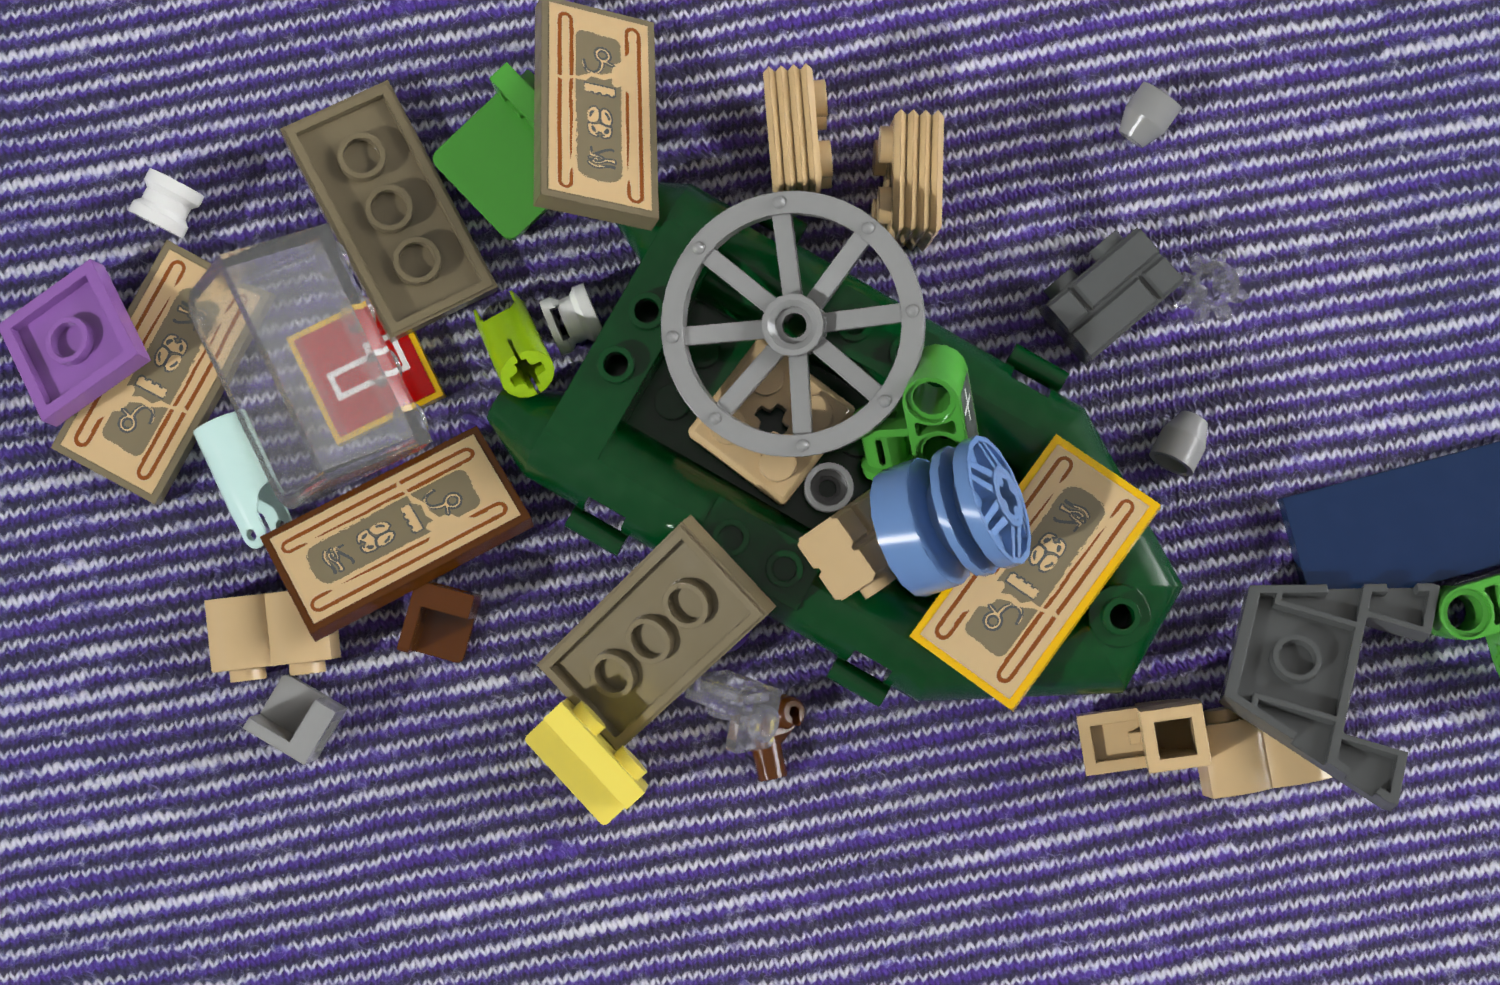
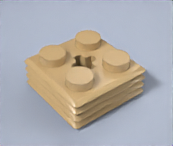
[763,63,833,194]
[871,109,944,252]
[688,339,855,505]

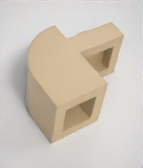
[1076,698,1212,776]

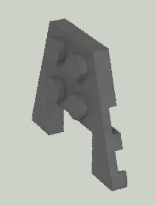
[1219,583,1440,812]

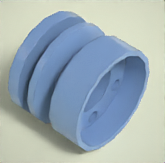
[870,435,1031,597]

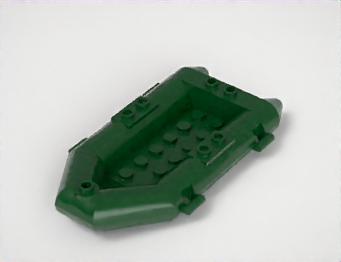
[487,182,1183,707]

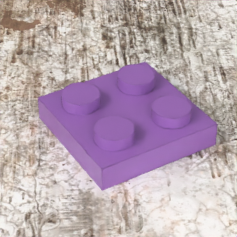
[0,259,151,427]

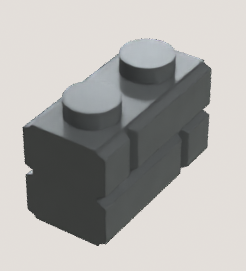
[1039,227,1184,365]

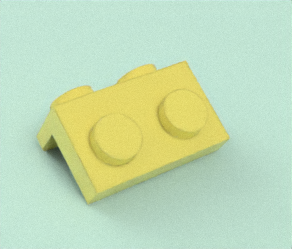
[525,698,648,825]

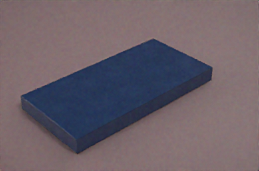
[1277,441,1500,589]

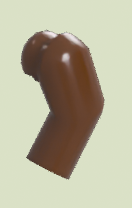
[748,694,805,782]

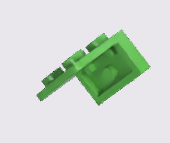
[433,62,549,240]

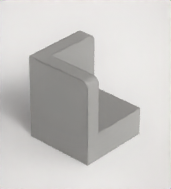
[243,674,348,765]

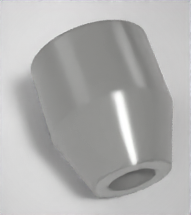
[1119,82,1182,148]
[1149,411,1208,476]
[804,462,854,513]

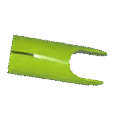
[473,290,555,398]

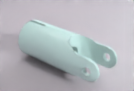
[193,410,292,549]

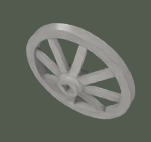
[661,191,926,457]

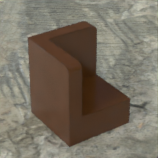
[397,581,482,663]

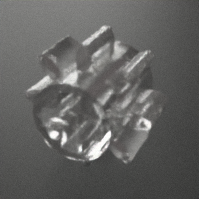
[1173,250,1249,325]

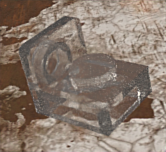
[685,670,782,754]

